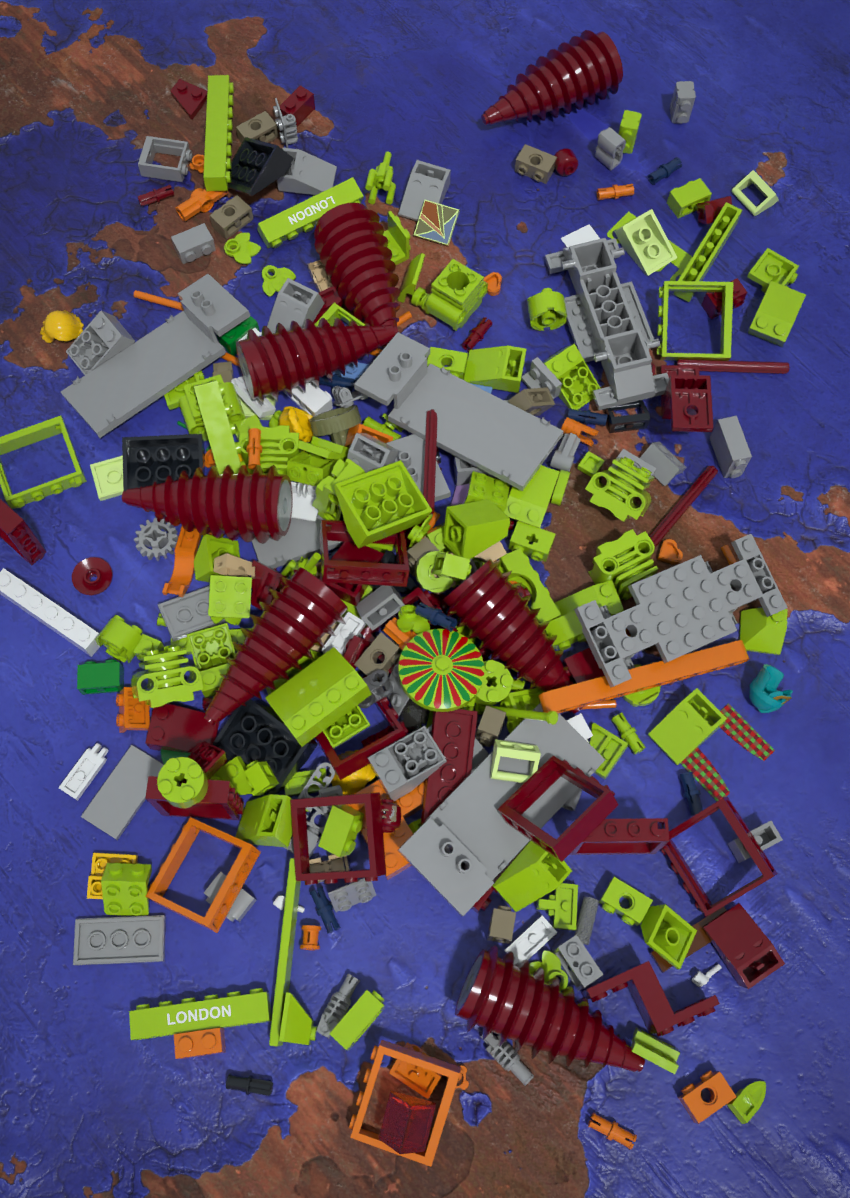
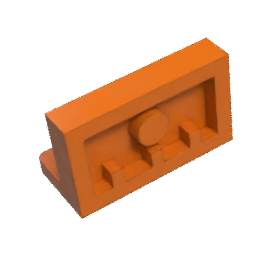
[116,687,150,733]
[389,1042,442,1099]

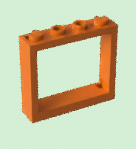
[145,817,261,933]
[349,1040,461,1167]

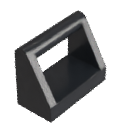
[605,400,650,433]

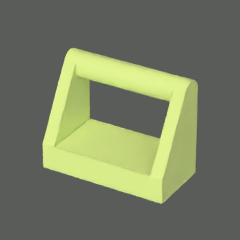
[731,170,779,216]
[490,739,541,783]

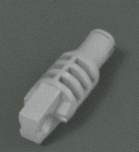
[316,974,360,1038]
[481,1032,534,1086]

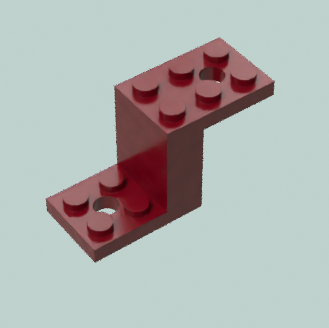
[660,365,713,432]
[581,961,720,1036]

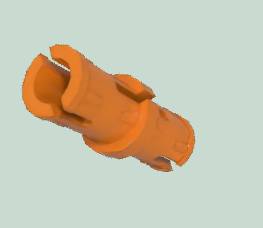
[597,184,634,201]
[246,428,263,470]
[588,1112,637,1150]

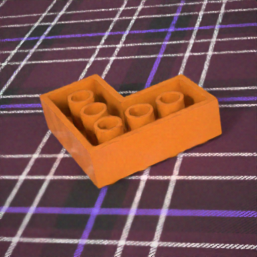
[345,779,426,880]

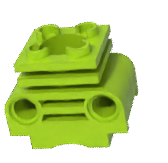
[426,259,488,331]
[178,374,246,441]
[239,425,302,475]
[585,456,655,522]
[312,458,365,521]
[588,529,658,600]
[131,645,203,708]

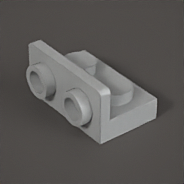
[522,357,562,399]

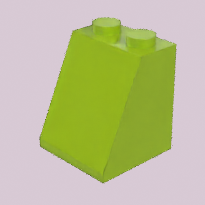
[443,499,510,559]

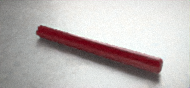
[676,359,789,374]
[423,409,437,510]
[649,466,718,547]

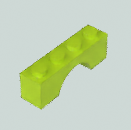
[498,548,561,623]

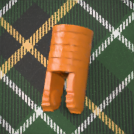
[561,417,599,446]

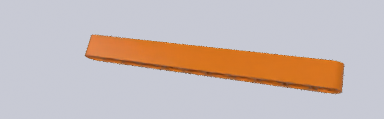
[538,640,750,714]

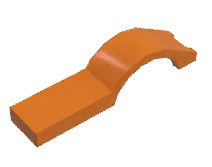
[162,526,202,597]

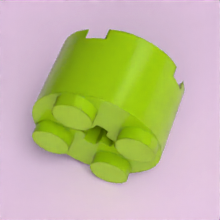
[527,288,567,331]
[95,615,143,663]
[474,660,513,706]
[157,757,208,808]

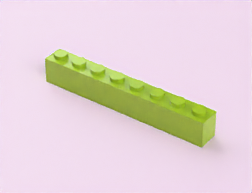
[203,75,234,191]

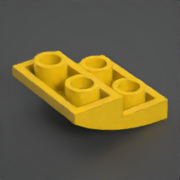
[87,852,138,899]

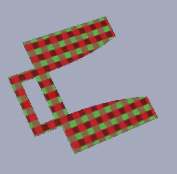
[680,703,775,801]

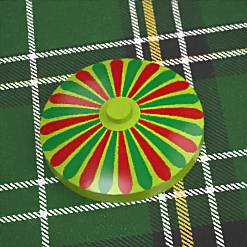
[398,629,484,712]

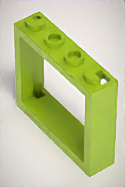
[657,281,733,361]
[0,415,87,509]

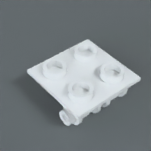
[291,482,319,522]

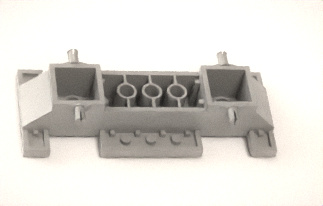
[545,238,669,410]
[574,534,788,688]

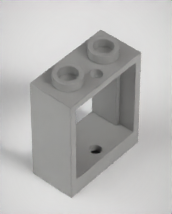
[138,136,192,182]
[553,934,603,991]

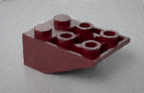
[319,542,384,606]
[188,741,227,780]
[703,903,785,989]

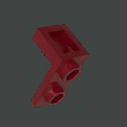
[696,196,732,224]

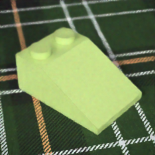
[614,209,678,276]

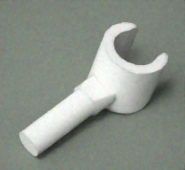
[273,895,305,913]
[692,964,722,987]

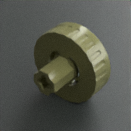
[309,405,362,446]

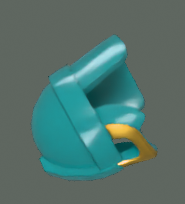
[749,664,793,713]

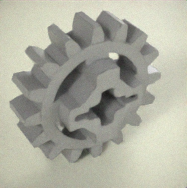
[134,518,178,561]

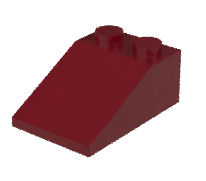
[145,704,220,753]

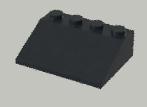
[228,137,294,196]
[122,434,205,491]
[212,696,318,795]

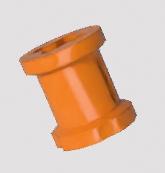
[300,925,321,950]

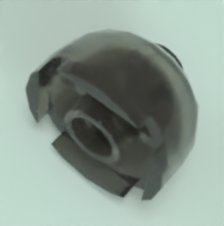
[398,698,430,734]

